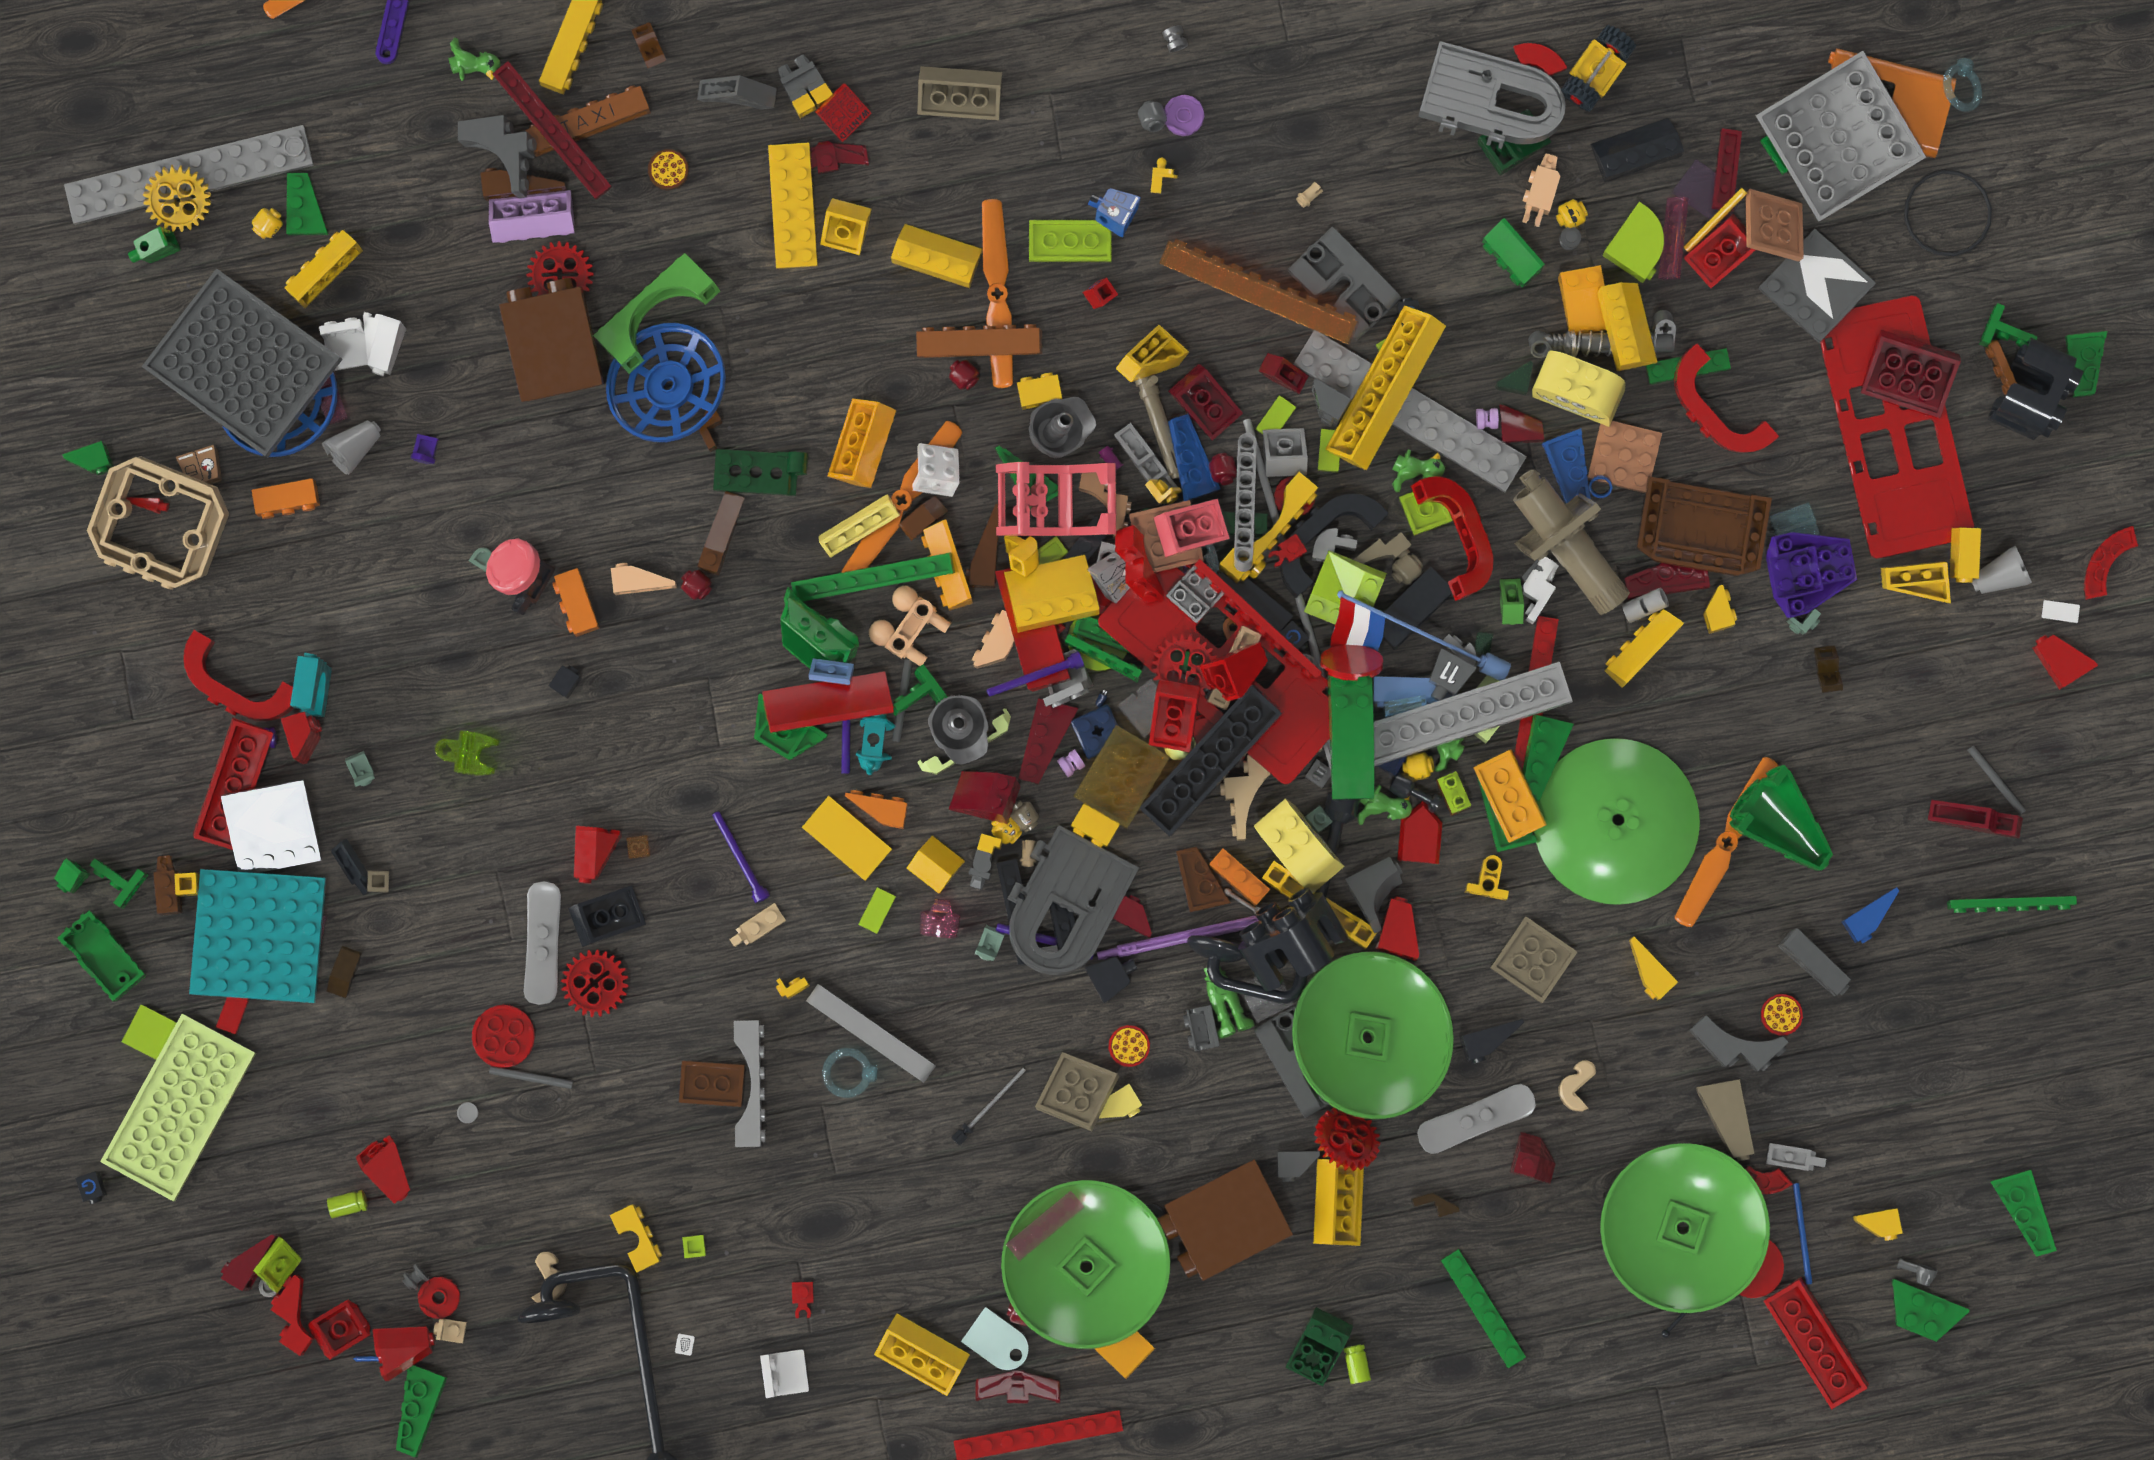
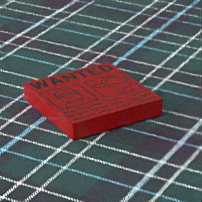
[815,83,872,142]

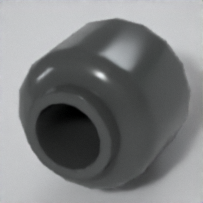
[1138,100,1167,132]

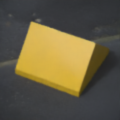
[907,836,965,894]

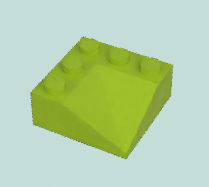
[1304,550,1387,624]

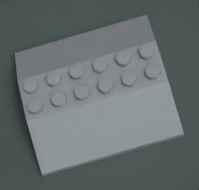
[1755,51,1926,222]

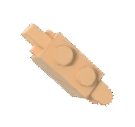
[1522,154,1560,227]

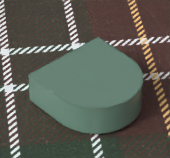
[469,547,492,572]

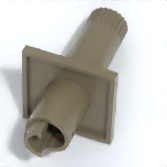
[1513,469,1630,615]

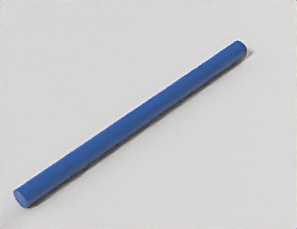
[1793,1183,1812,1284]

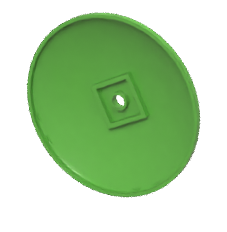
[1533,739,1700,905]
[1292,952,1454,1119]
[1600,1144,1770,1313]
[1001,1180,1170,1349]

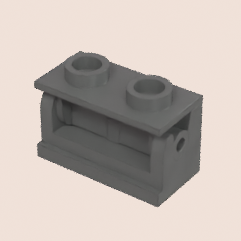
[1183,1005,1219,1052]

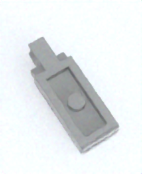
[1766,1143,1826,1171]

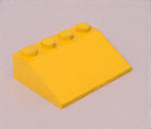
[1004,555,1099,633]

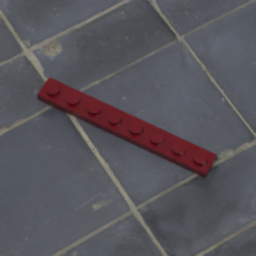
[492,61,612,200]

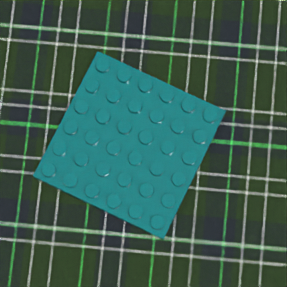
[189,869,326,1003]

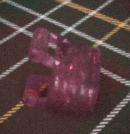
[919,899,961,938]

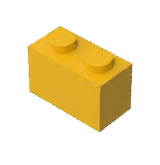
[1017,373,1062,410]
[1071,804,1120,848]

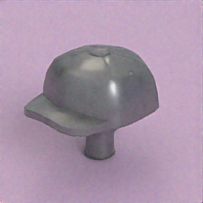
[1028,397,1096,458]
[928,695,988,764]

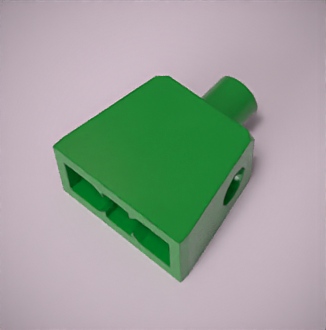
[128,226,181,263]

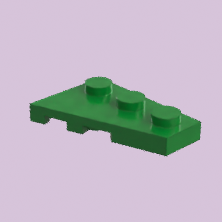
[286,173,329,235]
[2065,331,2108,397]

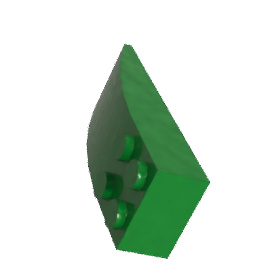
[1327,675,1374,800]

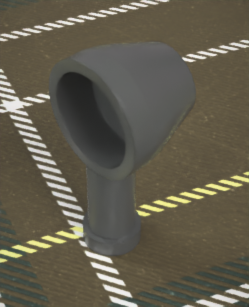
[1897,1258,1938,1286]

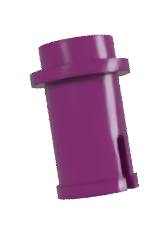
[1098,446,1123,470]

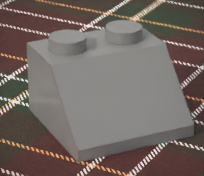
[1263,428,1308,477]

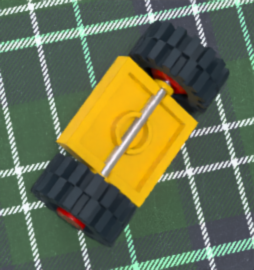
[1561,25,1636,112]

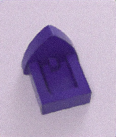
[410,434,439,464]

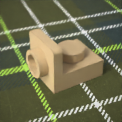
[434,1318,467,1343]

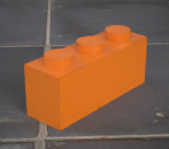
[251,478,320,519]
[552,568,600,637]
[1209,849,1270,906]

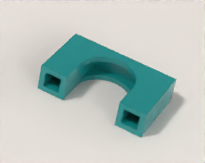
[290,653,332,717]

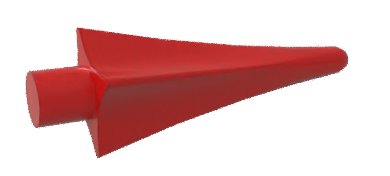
[126,497,169,514]

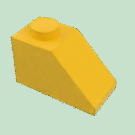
[1853,1208,1902,1241]

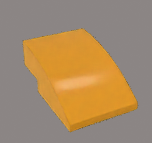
[1095,1331,1155,1379]

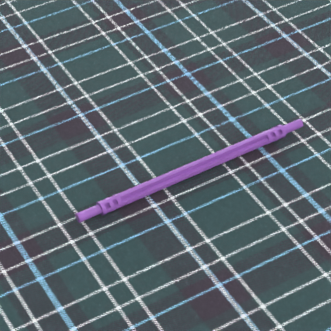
[1097,916,1258,960]

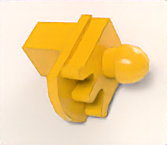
[1151,157,1178,194]

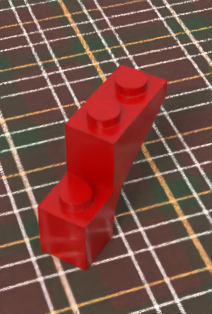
[1115,525,1164,603]
[270,1274,315,1356]

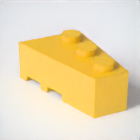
[1116,325,1189,382]
[1881,562,1951,603]

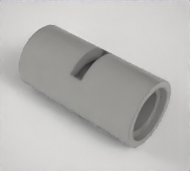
[1622,588,1669,623]

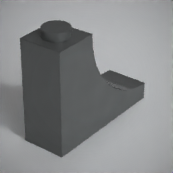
[697,75,777,110]
[1345,857,1403,934]

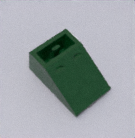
[1477,109,1551,176]
[1285,1307,1353,1386]

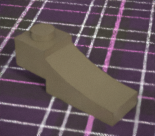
[1354,532,1411,565]

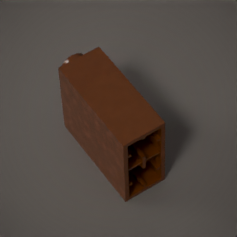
[499,278,605,402]
[1158,1159,1293,1281]

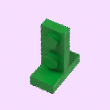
[1979,303,2037,347]
[893,664,947,716]
[90,858,148,909]

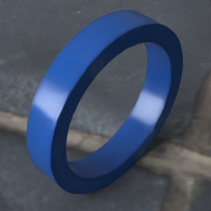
[1589,475,1612,498]

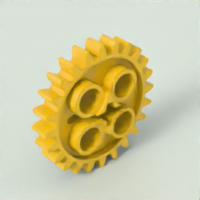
[143,165,211,232]

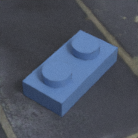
[809,658,854,685]

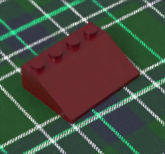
[1861,330,1961,418]

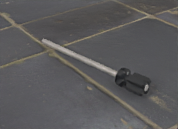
[951,1068,1026,1146]

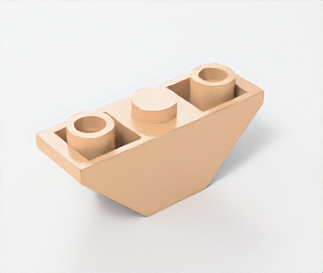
[972,610,1015,669]

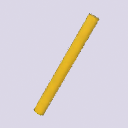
[1684,188,1747,252]

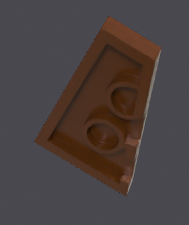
[1176,847,1230,913]

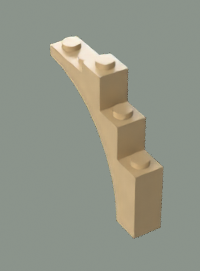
[1220,748,1322,841]

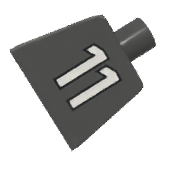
[1429,649,1477,701]

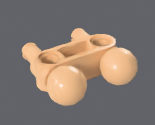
[869,586,951,666]

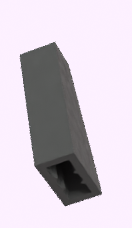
[1778,928,1851,996]

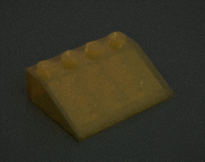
[1073,725,1170,830]

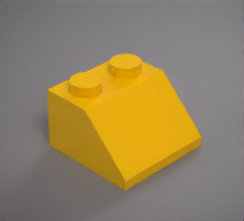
[820,198,871,255]

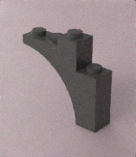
[458,115,537,199]

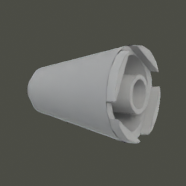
[322,420,381,475]
[1972,546,2032,594]

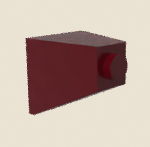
[1510,1132,1556,1184]

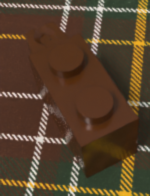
[153,855,183,915]

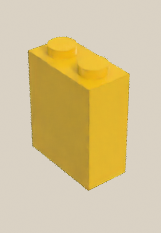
[1950,528,1981,583]

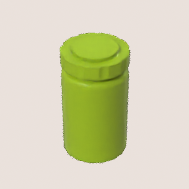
[327,1190,368,1218]
[1344,1344,1371,1384]

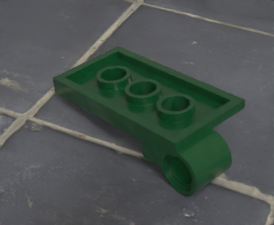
[713,449,808,496]

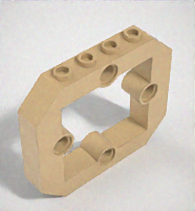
[87,456,229,590]

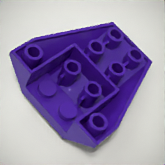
[1766,532,1857,618]

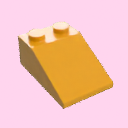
[1558,265,1607,336]

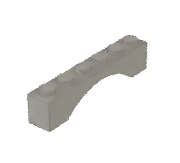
[734,1020,766,1147]

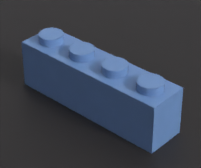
[1373,677,1457,708]

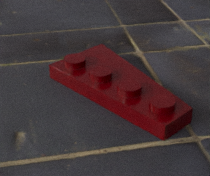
[1624,563,1710,600]
[1018,699,1078,784]

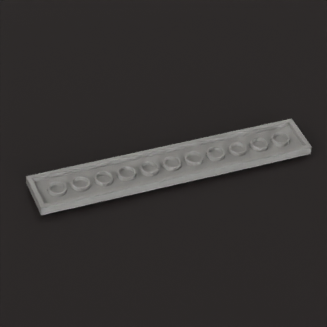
[64,125,314,225]
[1293,330,1527,492]
[1323,662,1573,770]

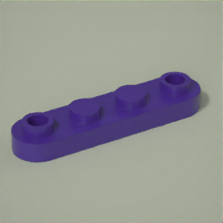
[375,0,410,64]

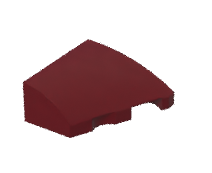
[1499,405,1544,443]

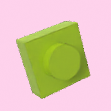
[682,1235,706,1258]

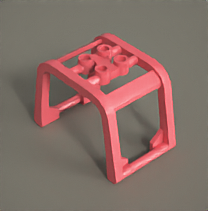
[996,462,1117,536]

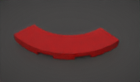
[2084,526,2138,600]

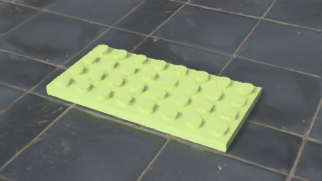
[100,1014,256,1201]

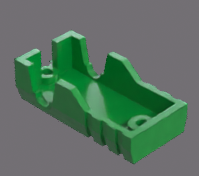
[58,911,146,1002]

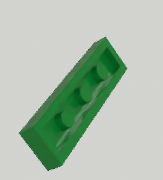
[1645,348,1731,385]

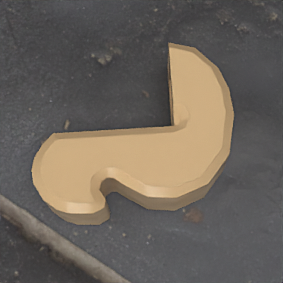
[1558,1060,1596,1112]
[531,1252,567,1303]

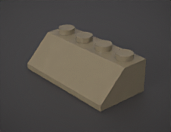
[917,66,1002,120]

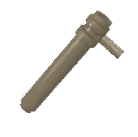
[1135,375,1179,480]

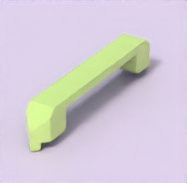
[918,708,1011,775]

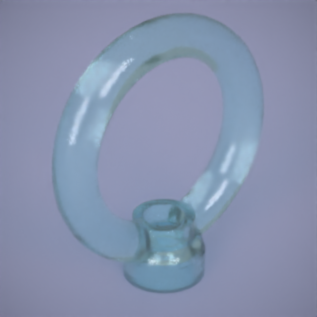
[1943,58,1982,112]
[822,1048,877,1098]

